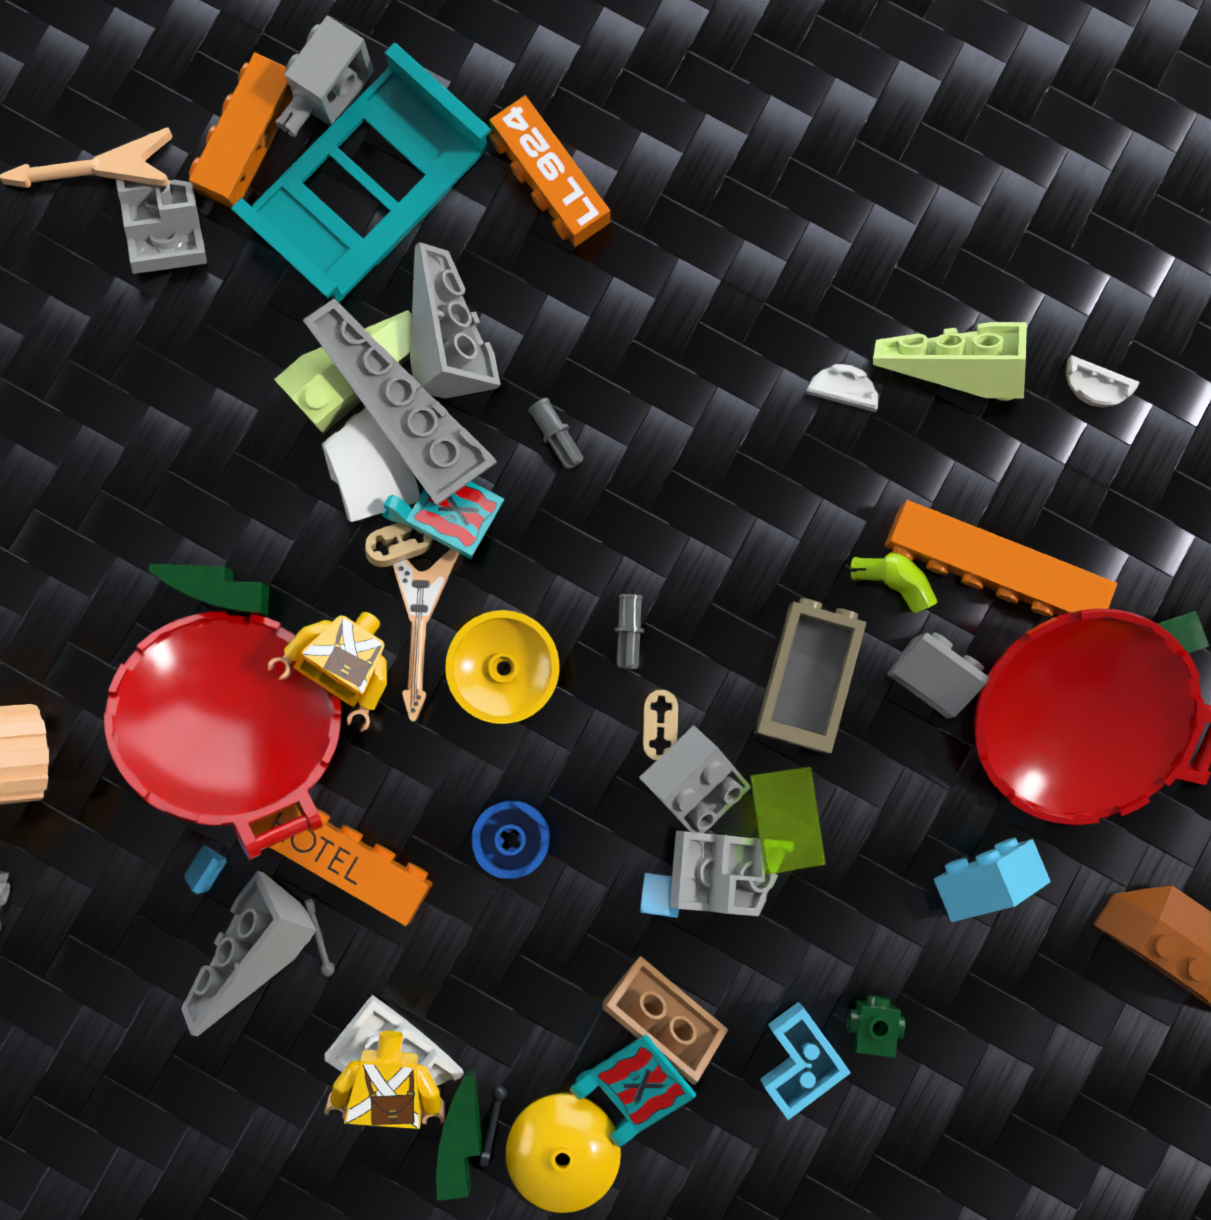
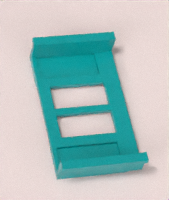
[231,42,491,303]

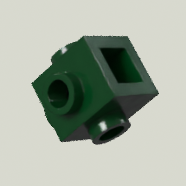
[847,995,905,1058]

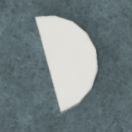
[1066,355,1140,408]
[805,364,878,412]

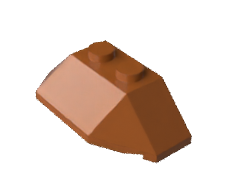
[1092,885,1211,1007]

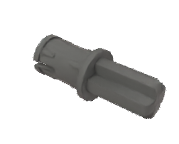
[528,398,583,469]
[615,594,644,669]

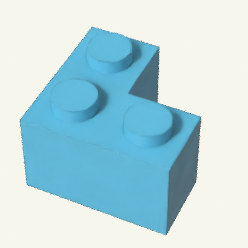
[934,838,1051,922]
[760,1002,851,1120]

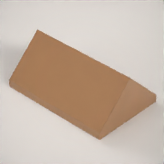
[603,956,728,1085]

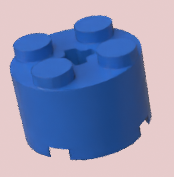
[472,800,550,879]

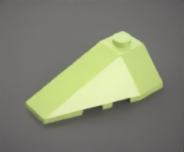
[274,310,412,434]
[873,322,1027,401]

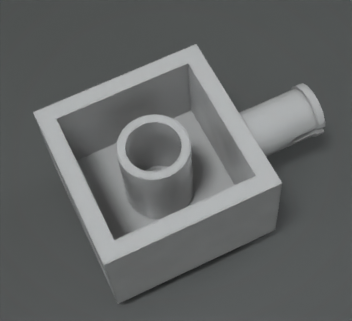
[275,16,374,137]

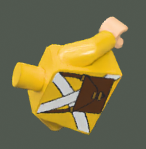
[268,612,387,731]
[324,1031,445,1129]

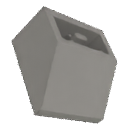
[887,632,988,718]
[639,725,751,833]

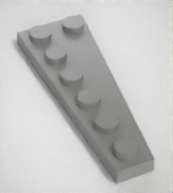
[303,299,497,506]

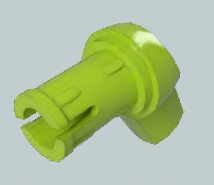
[851,552,937,614]

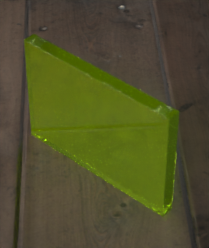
[751,767,826,874]

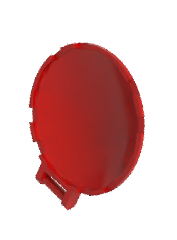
[974,608,1211,825]
[104,611,341,860]

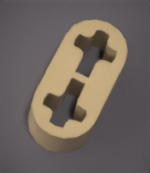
[365,523,433,567]
[643,690,678,761]

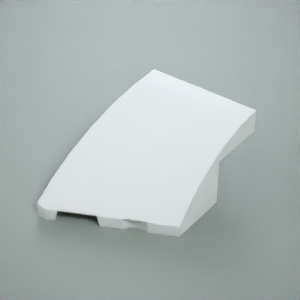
[322,407,420,522]
[325,995,464,1086]

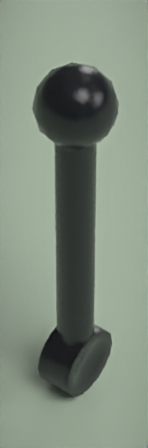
[480,1086,507,1168]

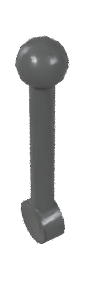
[303,899,335,977]

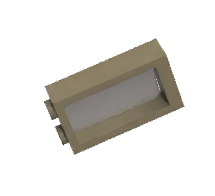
[754,598,866,754]

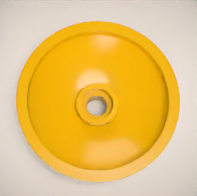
[445,610,559,724]
[506,1093,621,1213]

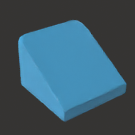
[184,846,227,894]
[640,873,679,918]

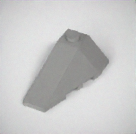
[410,242,500,398]
[181,871,317,1036]

